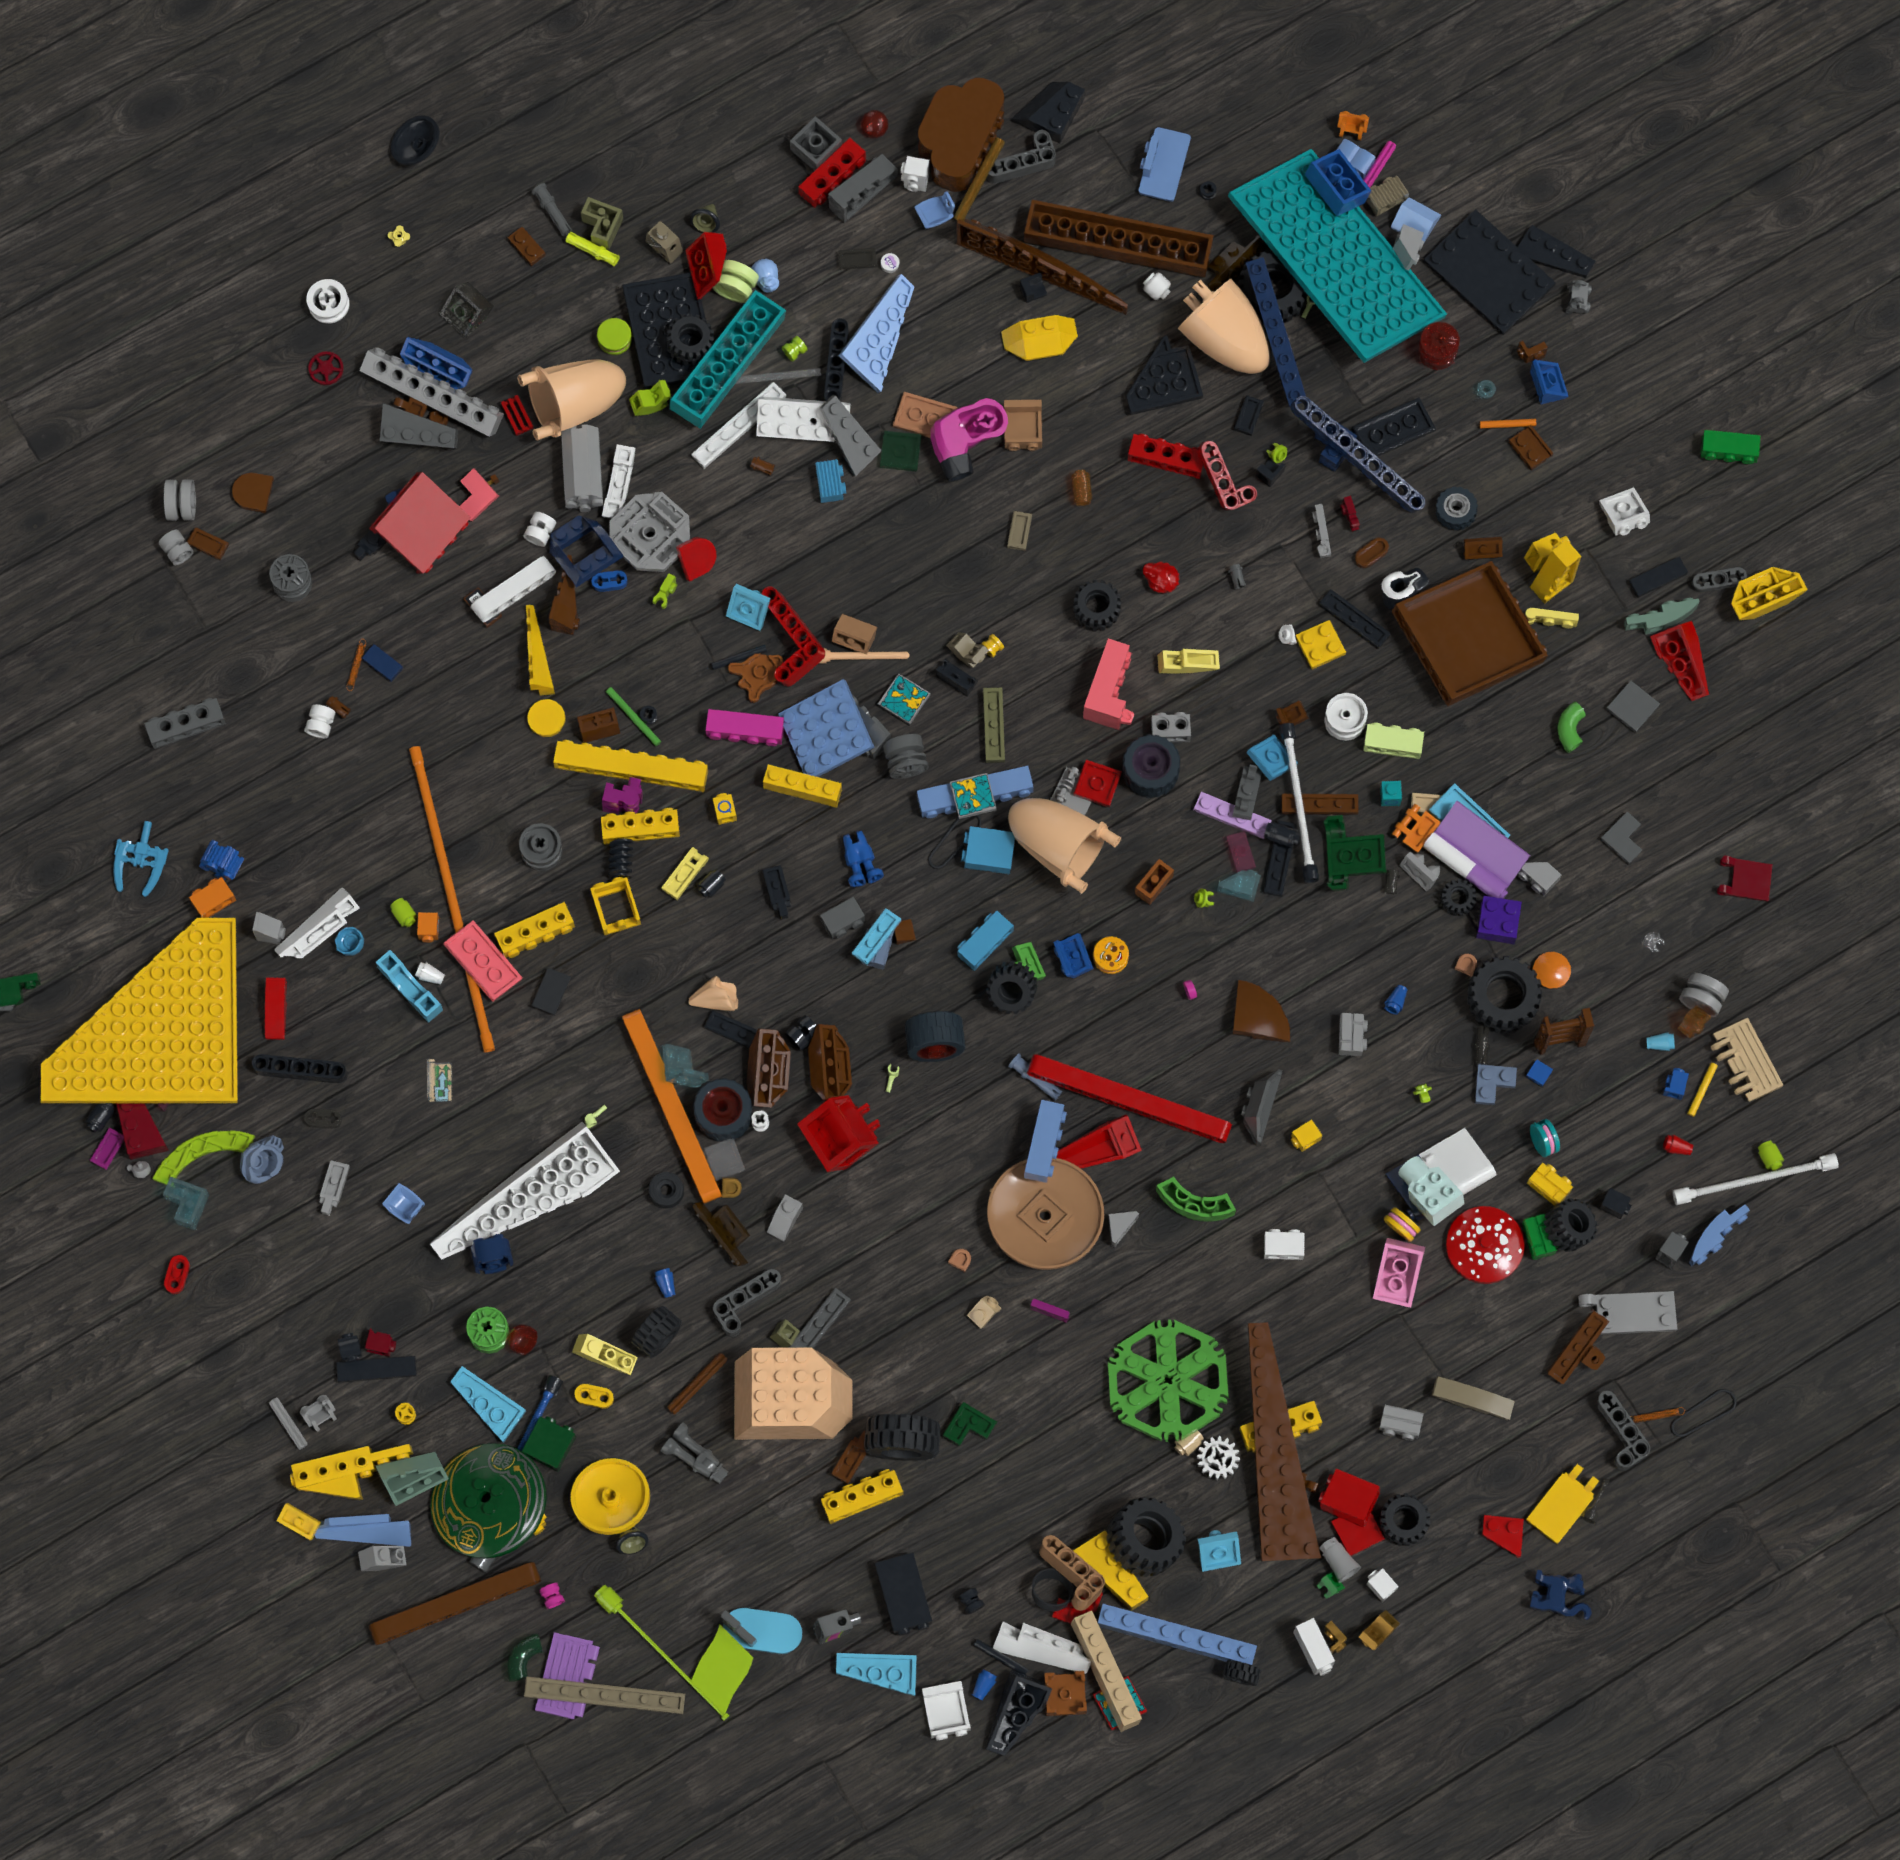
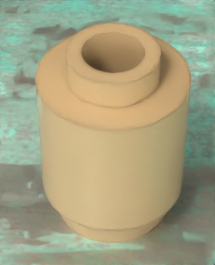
[1174,1431,1204,1456]

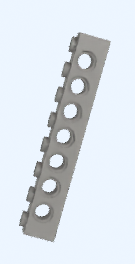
[360,348,504,437]

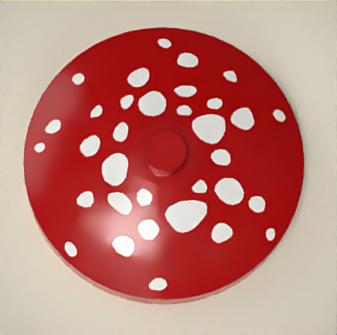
[1446,1206,1524,1284]

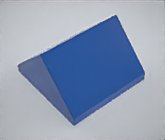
[1530,360,1569,405]

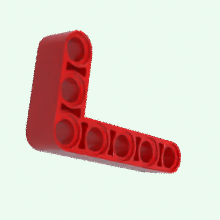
[762,586,825,687]

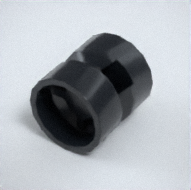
[785,1015,817,1051]

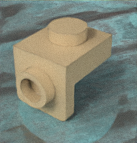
[967,1296,1001,1329]

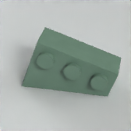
[376,1452,449,1506]

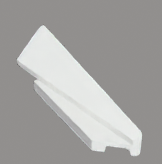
[275,888,359,958]
[993,1622,1091,1674]

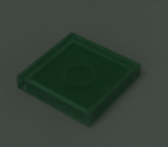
[880,431,921,472]

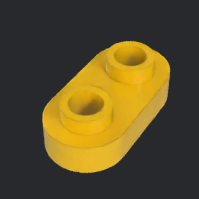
[575,1384,614,1409]

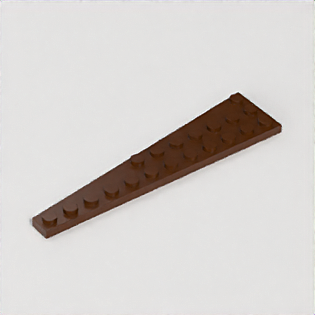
[1248,1322,1321,1561]

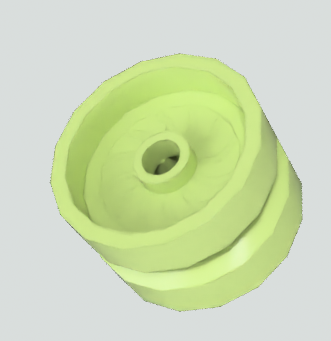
[713,260,759,303]

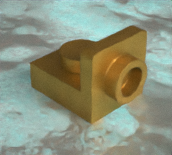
[1324,1621,1347,1654]

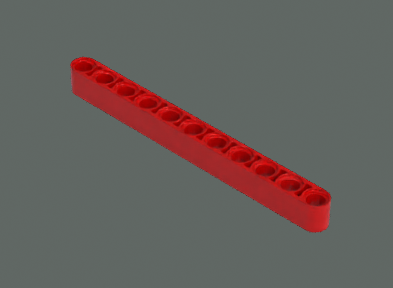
[1027,1054,1232,1143]

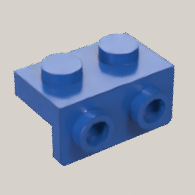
[1054,933,1093,978]

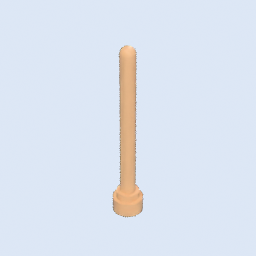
[819,648,910,664]

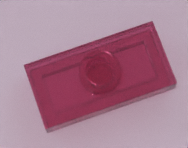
[1226,831,1256,873]

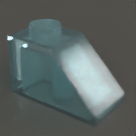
[1217,870,1261,902]

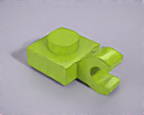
[653,573,677,609]

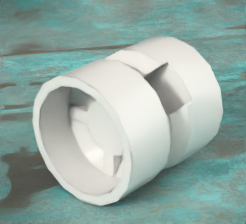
[523,512,556,547]
[304,705,335,739]

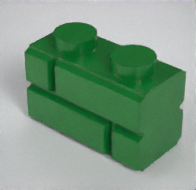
[1522,1214,1558,1260]

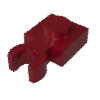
[1340,496,1360,532]

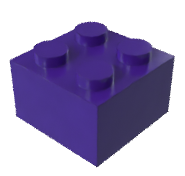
[1476,896,1522,944]

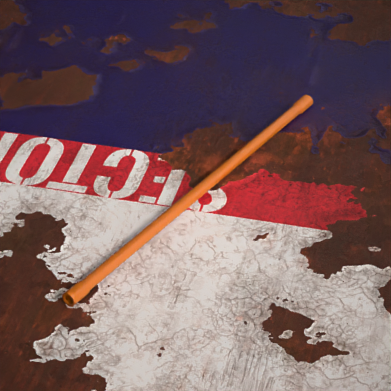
[409,746,495,1053]

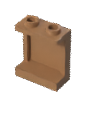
[1004,400,1042,451]

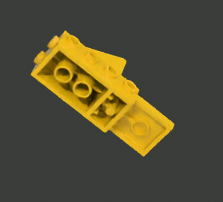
[290,1444,413,1500]

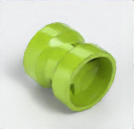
[782,336,808,362]

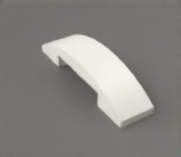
[602,444,636,518]

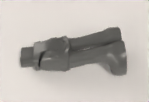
[660,1422,729,1484]

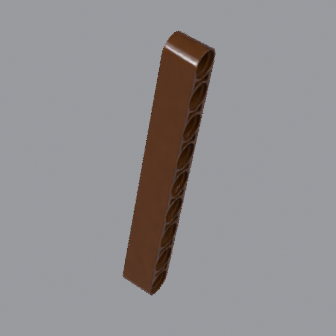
[369,1562,541,1645]

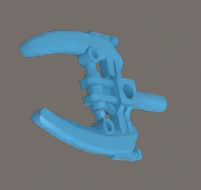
[114,821,169,897]

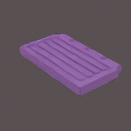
[535,1633,600,1720]

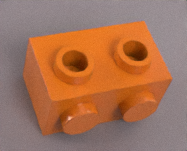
[189,877,236,918]

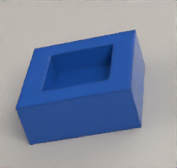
[1526,1059,1553,1087]

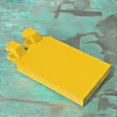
[1526,1464,1599,1545]

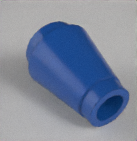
[1384,985,1408,1015]
[654,1268,676,1298]
[972,1669,997,1701]

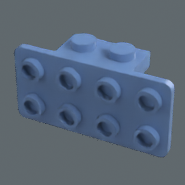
[1139,127,1191,202]

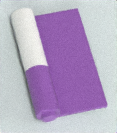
[1423,801,1531,899]

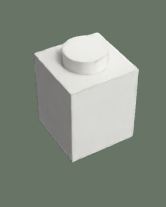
[1367,1569,1399,1602]

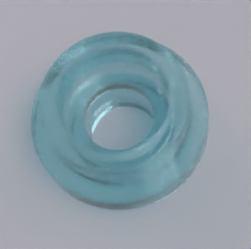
[1477,380,1496,399]

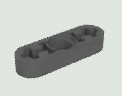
[1692,567,1747,592]

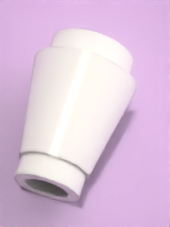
[415,962,445,985]

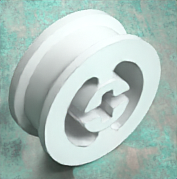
[306,279,349,323]

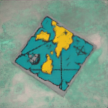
[878,674,930,725]
[950,773,996,819]

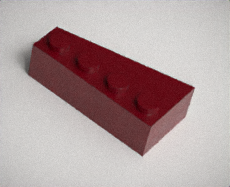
[117,1103,169,1160]

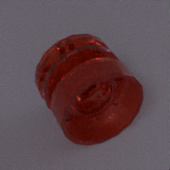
[1418,322,1460,370]

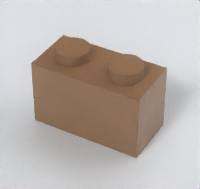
[832,614,877,654]

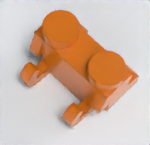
[1337,111,1369,141]

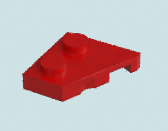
[1482,1515,1524,1558]

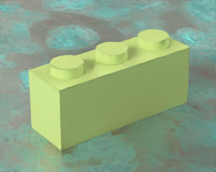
[1363,723,1424,759]

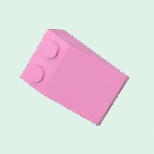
[1373,1238,1425,1308]

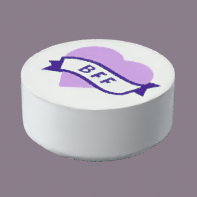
[881,253,899,273]

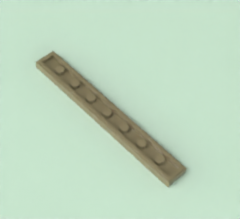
[524,1677,685,1714]

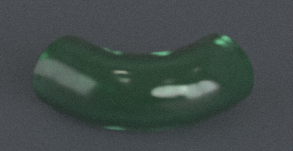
[507,1633,543,1682]

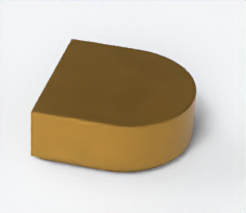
[722,1177,742,1198]

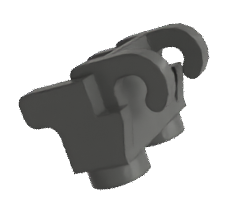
[1565,280,1592,314]

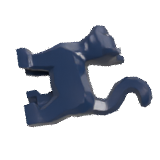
[1530,1570,1592,1620]

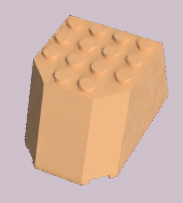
[734,1348,852,1440]

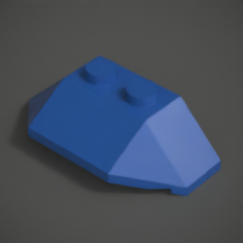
[400,337,473,389]

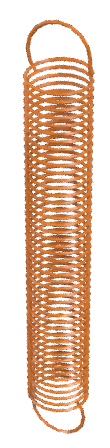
[347,639,366,691]
[1630,1407,1685,1423]

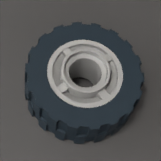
[1436,487,1478,530]

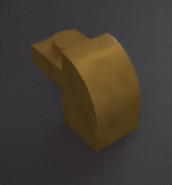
[1359,1610,1400,1650]

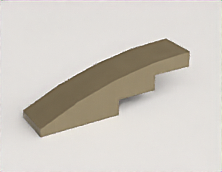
[1432,1376,1515,1420]

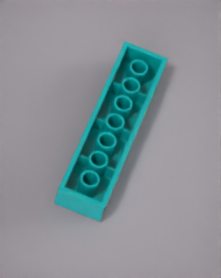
[670,290,786,429]

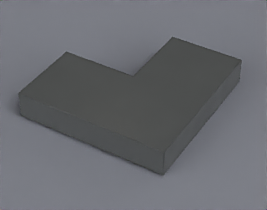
[1601,812,1642,865]
[721,1610,757,1647]

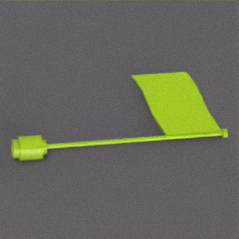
[594,1585,753,1721]

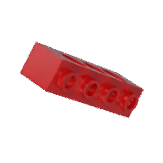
[798,138,866,208]
[1128,434,1206,479]

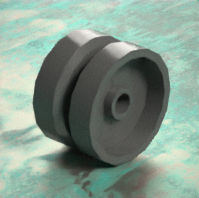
[519,823,563,871]

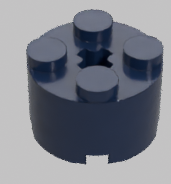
[470,1234,513,1274]

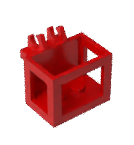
[797,1095,881,1172]

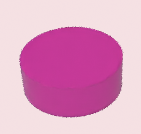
[1183,980,1197,1000]

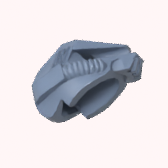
[240,1135,284,1184]

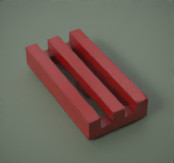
[501,395,533,436]

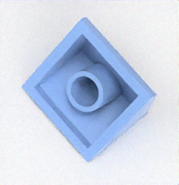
[1391,197,1441,242]

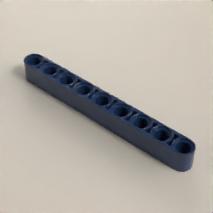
[1291,396,1425,513]

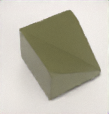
[770,1319,800,1348]

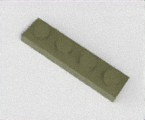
[983,688,1005,763]

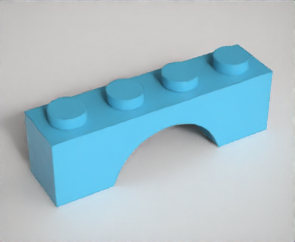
[376,950,443,1023]

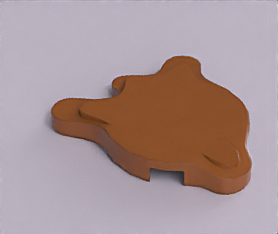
[728,653,784,703]

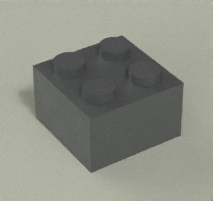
[790,116,842,171]

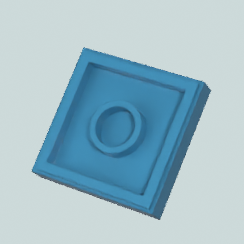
[1246,735,1298,781]

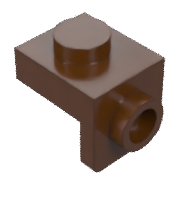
[1517,340,1548,364]
[1276,701,1309,726]

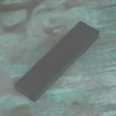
[788,1288,851,1348]

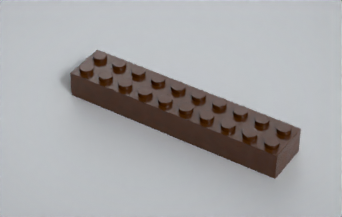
[1024,200,1214,277]

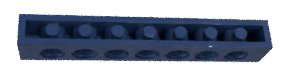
[1245,257,1306,407]

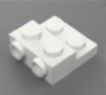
[1599,487,1650,536]

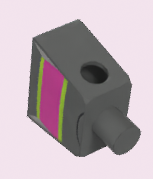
[812,1610,861,1645]

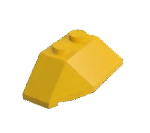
[1001,315,1078,361]
[1731,567,1808,620]

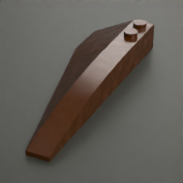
[957,218,1128,315]

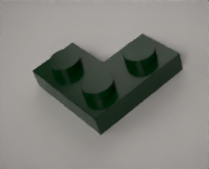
[943,1402,997,1446]

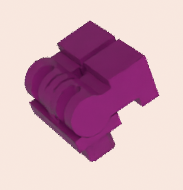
[602,777,643,815]

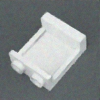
[922,1681,971,1741]

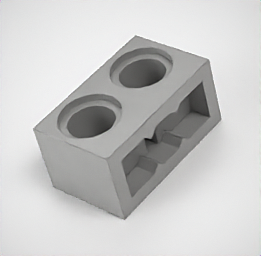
[1151,712,1191,742]

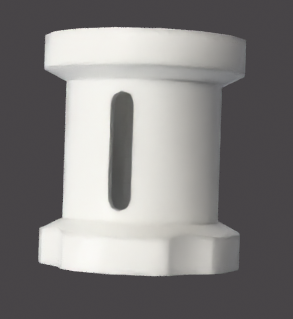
[751,1111,769,1132]

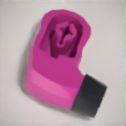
[930,398,1008,482]

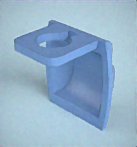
[914,191,955,229]
[382,1183,425,1224]

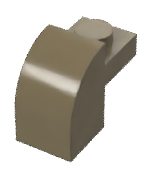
[946,632,989,668]

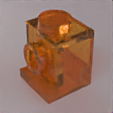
[1678,1005,1711,1038]

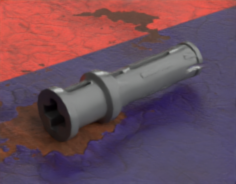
[532,183,572,236]

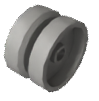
[164,479,196,521]
[1679,973,1729,1017]

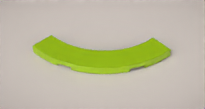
[153,1131,255,1187]

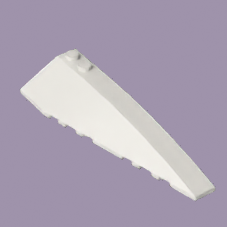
[430,1122,620,1259]

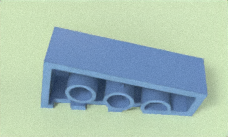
[1024,1100,1067,1183]

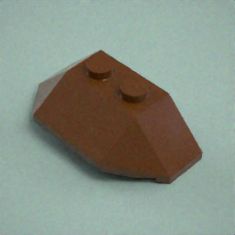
[808,1024,852,1100]
[746,1029,791,1108]

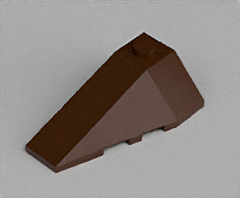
[549,555,580,635]

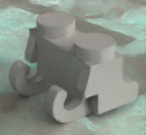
[300,1395,337,1432]

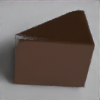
[894,919,916,945]

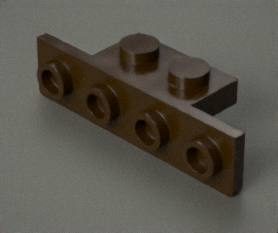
[1208,236,1266,292]
[692,1202,750,1266]

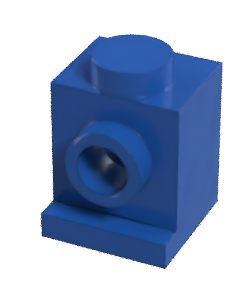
[1663,1068,1689,1100]

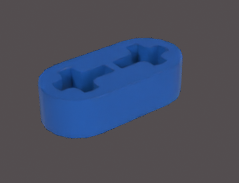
[592,571,628,592]

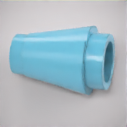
[1647,1032,1675,1051]

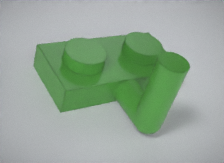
[1012,942,1046,980]

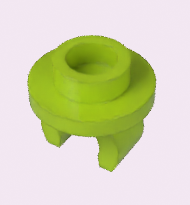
[1267,443,1287,463]
[1194,888,1214,908]
[1413,1083,1432,1103]

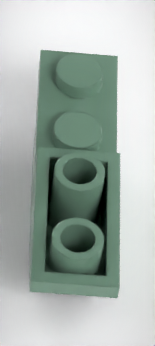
[1624,598,1699,635]

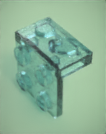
[662,1044,709,1087]

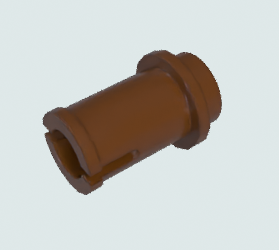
[750,456,775,476]
[326,696,351,719]

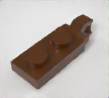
[831,1430,867,1484]

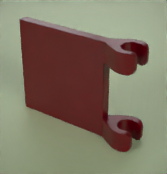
[1717,855,1773,902]

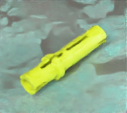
[566,232,620,266]

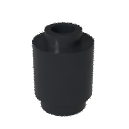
[698,869,726,898]

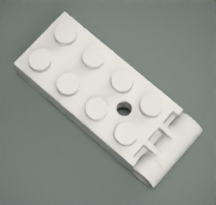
[756,397,851,442]

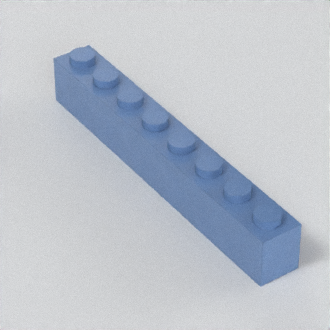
[1098,1604,1257,1665]

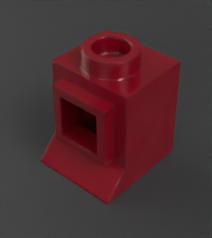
[365,1327,397,1357]

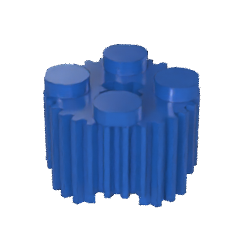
[199,840,244,881]

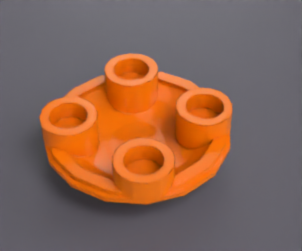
[1533,952,1571,989]

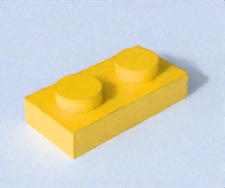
[277,1503,321,1540]

